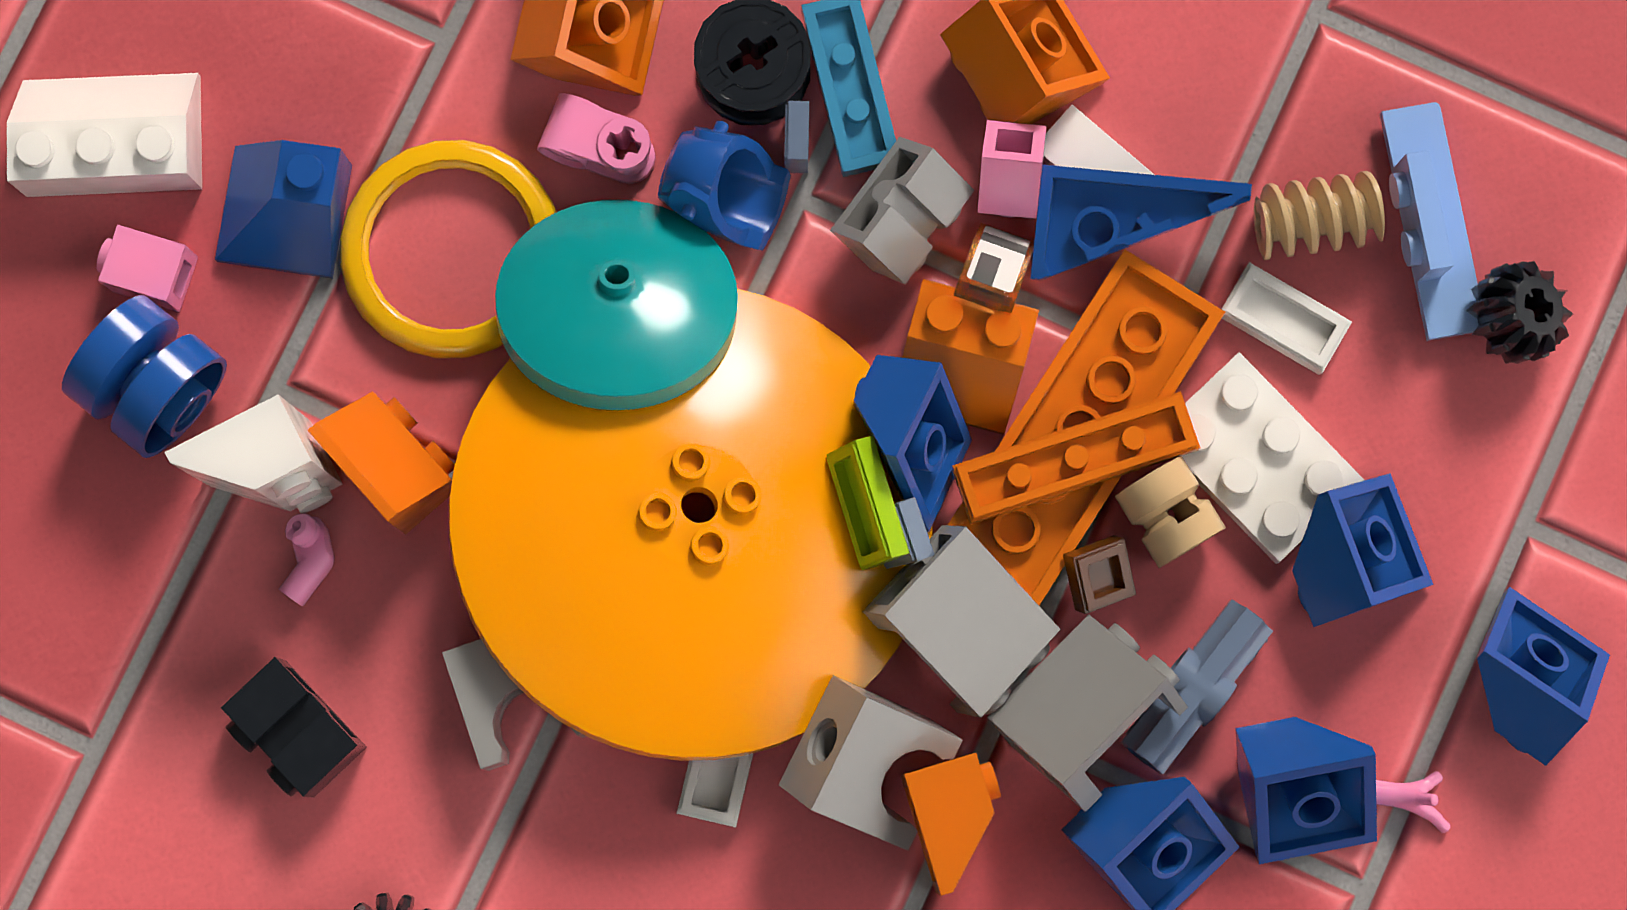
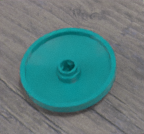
[495,200,738,410]

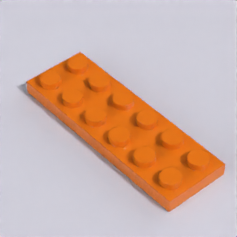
[948,249,1225,605]

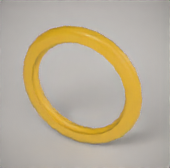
[340,140,556,358]

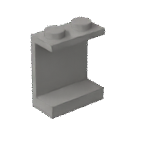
[863,525,1061,718]
[987,615,1188,812]

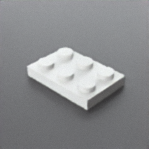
[1174,352,1364,564]

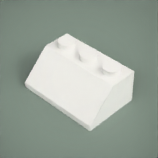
[7,73,202,197]
[165,395,343,513]

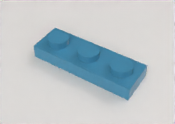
[801,0,896,177]

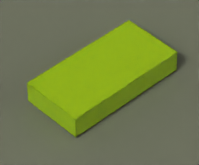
[826,436,909,571]

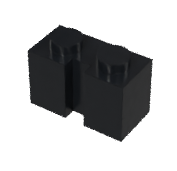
[221,657,367,797]

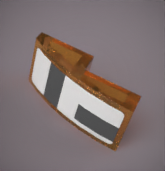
[953,223,1034,315]

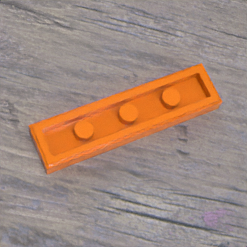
[952,391,1201,525]

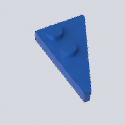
[1030,165,1252,281]

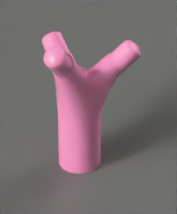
[1376,771,1450,833]

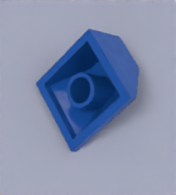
[215,140,352,279]
[854,355,972,532]
[1292,473,1434,627]
[1477,587,1610,766]
[1235,717,1377,864]
[1061,777,1240,910]

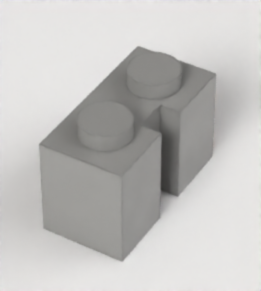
[830,137,975,284]

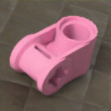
[537,93,656,184]

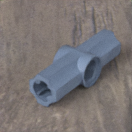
[1120,599,1273,775]

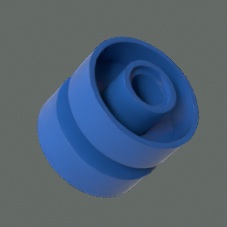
[62,295,227,458]

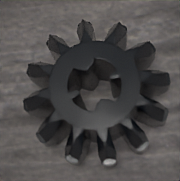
[1466,261,1573,364]

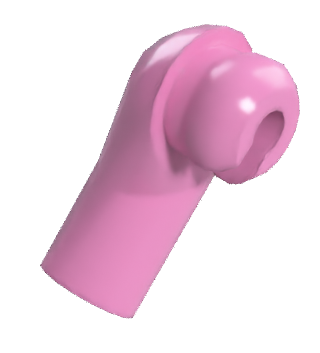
[279,513,334,606]

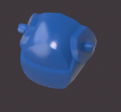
[658,121,791,250]

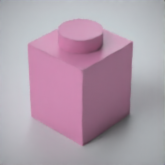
[978,120,1046,219]
[97,224,198,312]

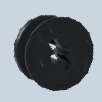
[694,0,811,125]

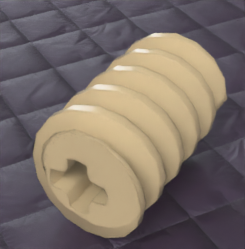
[1254,171,1385,260]

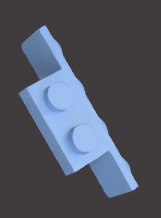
[1379,102,1478,341]

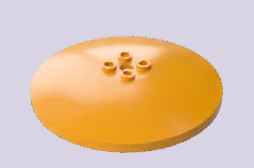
[449,288,932,761]

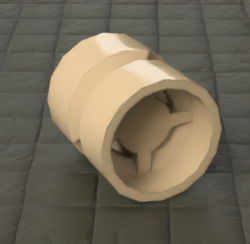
[1115,456,1226,568]

